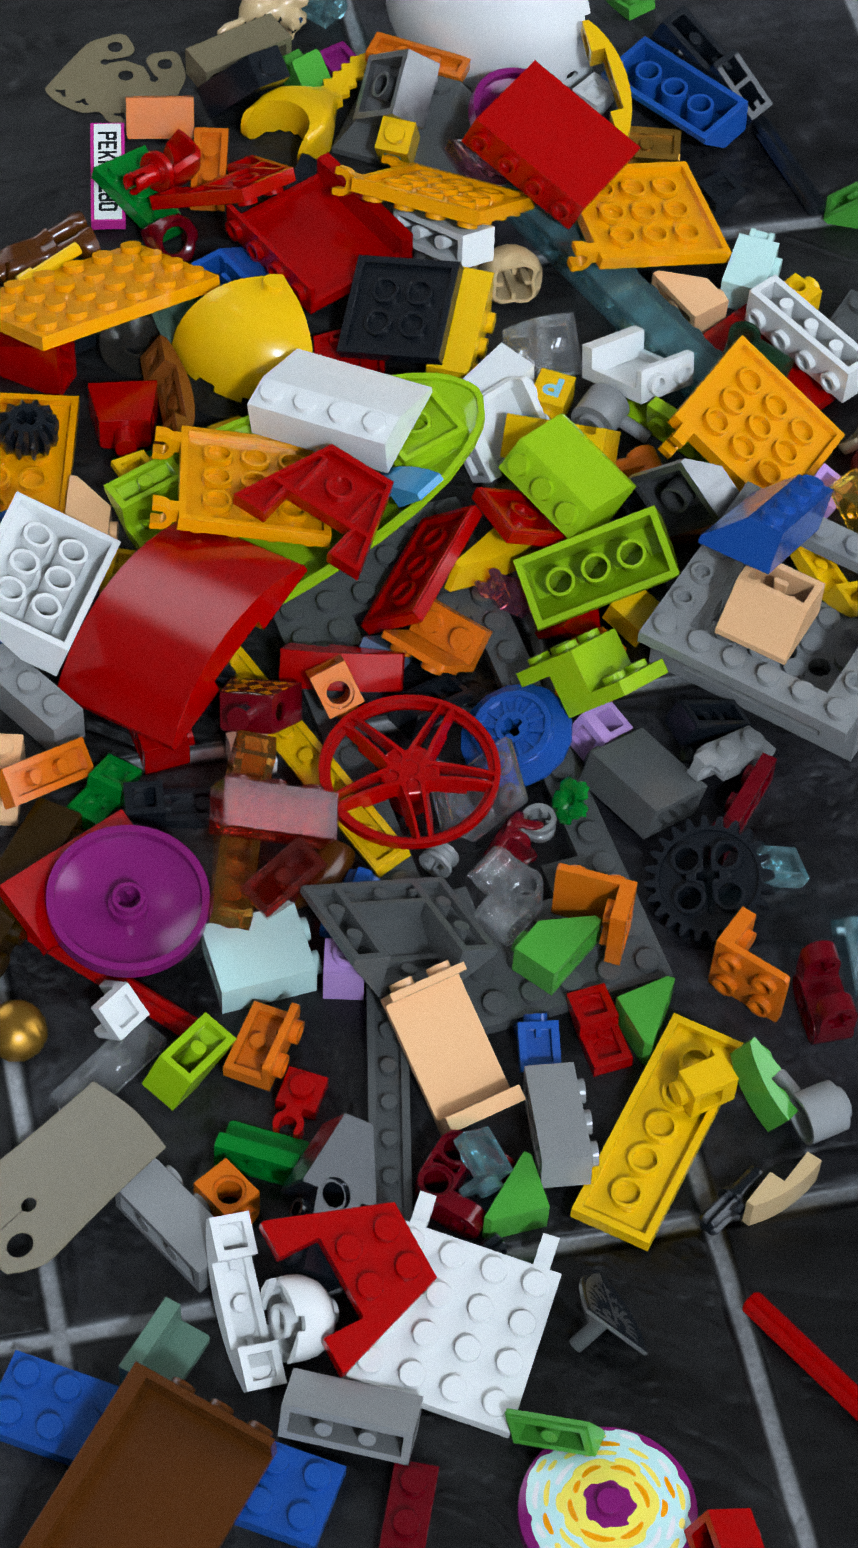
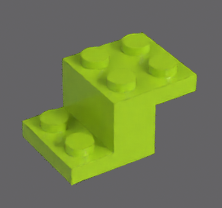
[516,627,668,718]

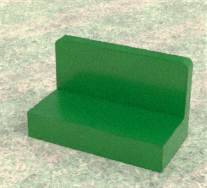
[214,1121,309,1186]

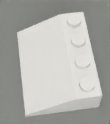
[247,348,432,473]
[0,491,121,676]

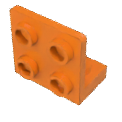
[381,599,493,676]
[551,863,638,966]
[708,906,791,1022]

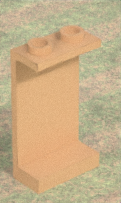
[380,960,526,1136]

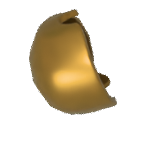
[0,1000,48,1062]

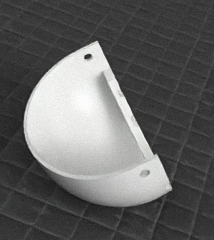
[386,0,593,91]

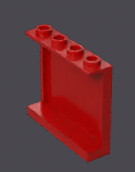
[461,60,641,230]
[225,152,413,314]

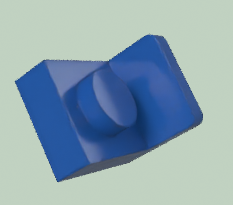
[513,1013,561,1073]

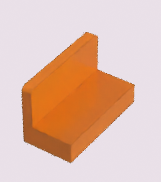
[126,96,194,139]

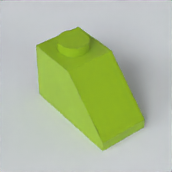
[142,1012,237,1111]

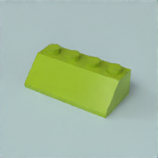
[513,505,680,631]

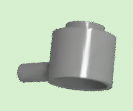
[571,383,652,445]
[772,1069,852,1146]

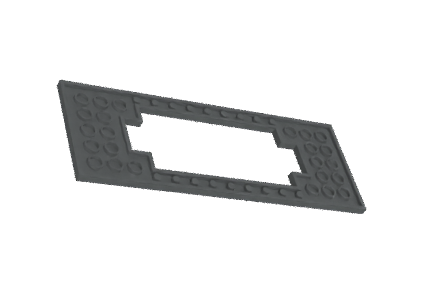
[271,496,673,1035]

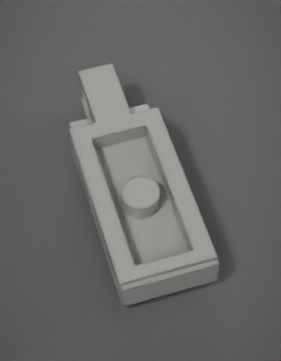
[686,725,776,782]

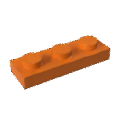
[365,31,471,83]
[190,127,229,211]
[0,736,94,810]

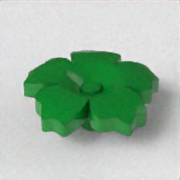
[552,777,590,825]

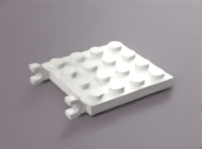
[342,1190,562,1438]

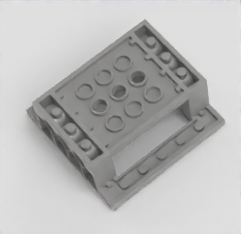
[637,481,858,762]

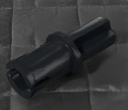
[699,1165,766,1236]

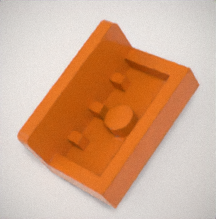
[223,1001,305,1091]

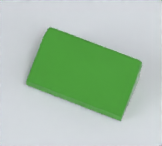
[505,1408,605,1457]

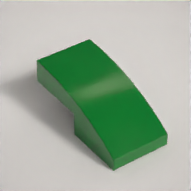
[66,753,142,830]

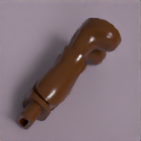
[0,210,101,287]

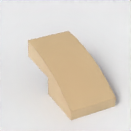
[742,1152,822,1226]

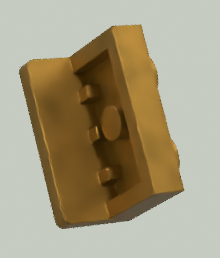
[629,126,682,163]

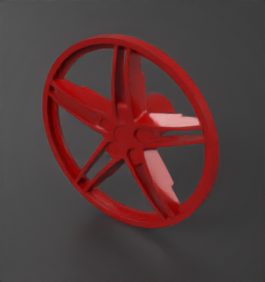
[318,695,501,849]

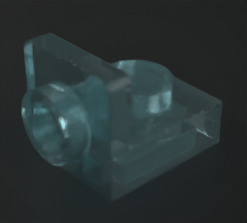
[301,0,348,28]
[759,845,810,888]
[453,1126,514,1198]

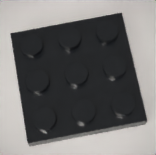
[336,255,464,365]

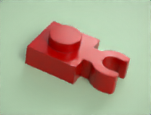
[272,1066,329,1139]

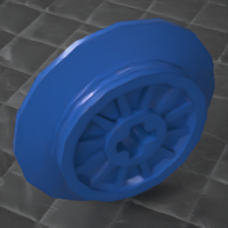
[461,684,573,789]

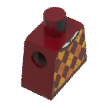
[220,677,302,734]

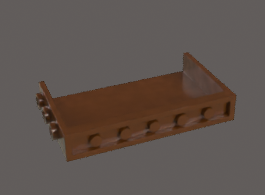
[19,1361,277,1548]

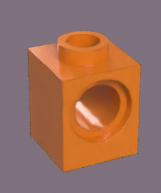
[305,654,365,719]
[193,1158,260,1224]

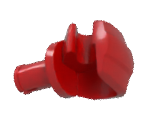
[123,129,201,195]

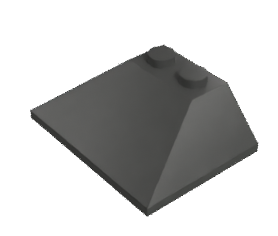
[332,75,475,176]
[300,876,498,997]

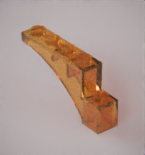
[209,730,276,931]

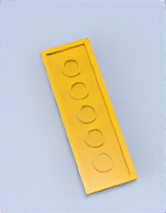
[570,1013,744,1252]

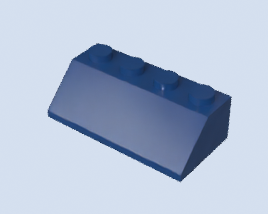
[601,36,748,148]
[698,474,834,574]

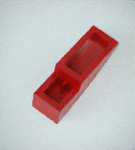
[279,642,405,692]

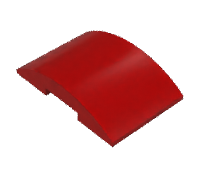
[58,522,307,751]

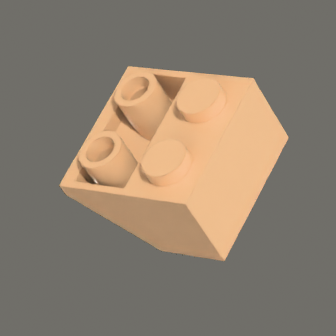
[715,563,825,665]

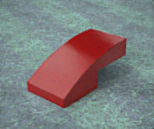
[566,983,633,1077]

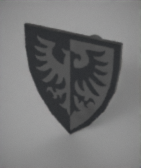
[569,1270,648,1356]

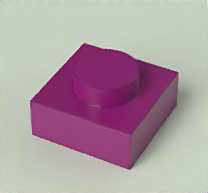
[320,41,357,78]

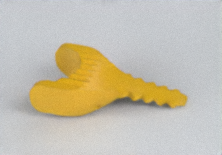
[240,53,367,163]

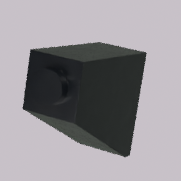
[197,45,290,120]

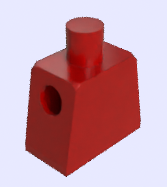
[88,380,158,457]

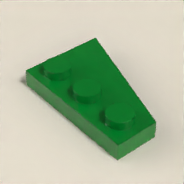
[91,145,184,242]

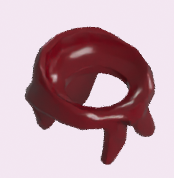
[141,213,198,263]
[482,811,544,878]

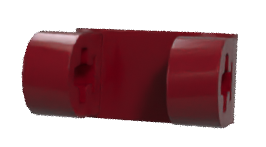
[792,940,858,1045]
[413,1130,516,1239]

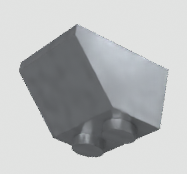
[353,49,440,129]
[629,458,740,537]

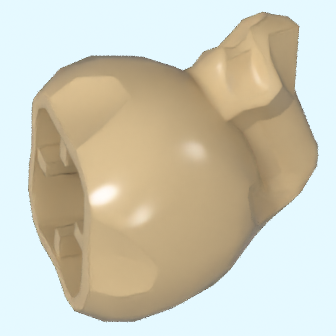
[470,244,542,304]

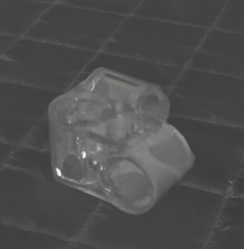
[467,846,543,946]

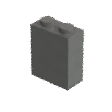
[579,727,707,839]

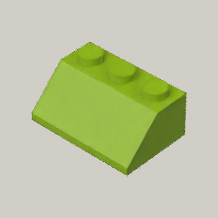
[498,414,636,539]

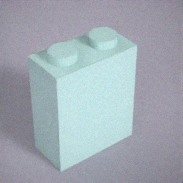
[201,903,322,1014]

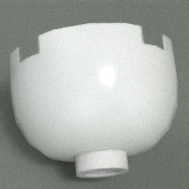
[260,1274,339,1364]

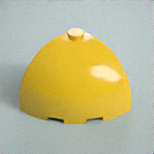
[172,274,313,403]

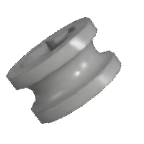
[521,803,557,843]
[419,843,459,878]

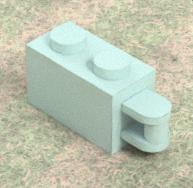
[720,228,783,310]

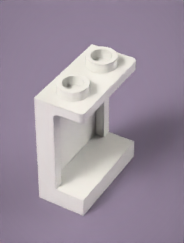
[582,325,694,404]
[464,376,550,483]

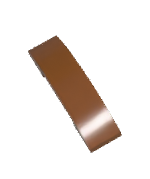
[140,335,195,445]

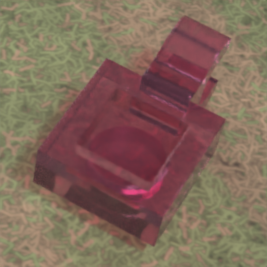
[474,568,531,618]

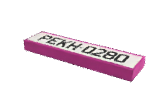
[90,123,126,230]

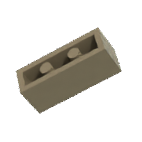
[185,13,292,87]

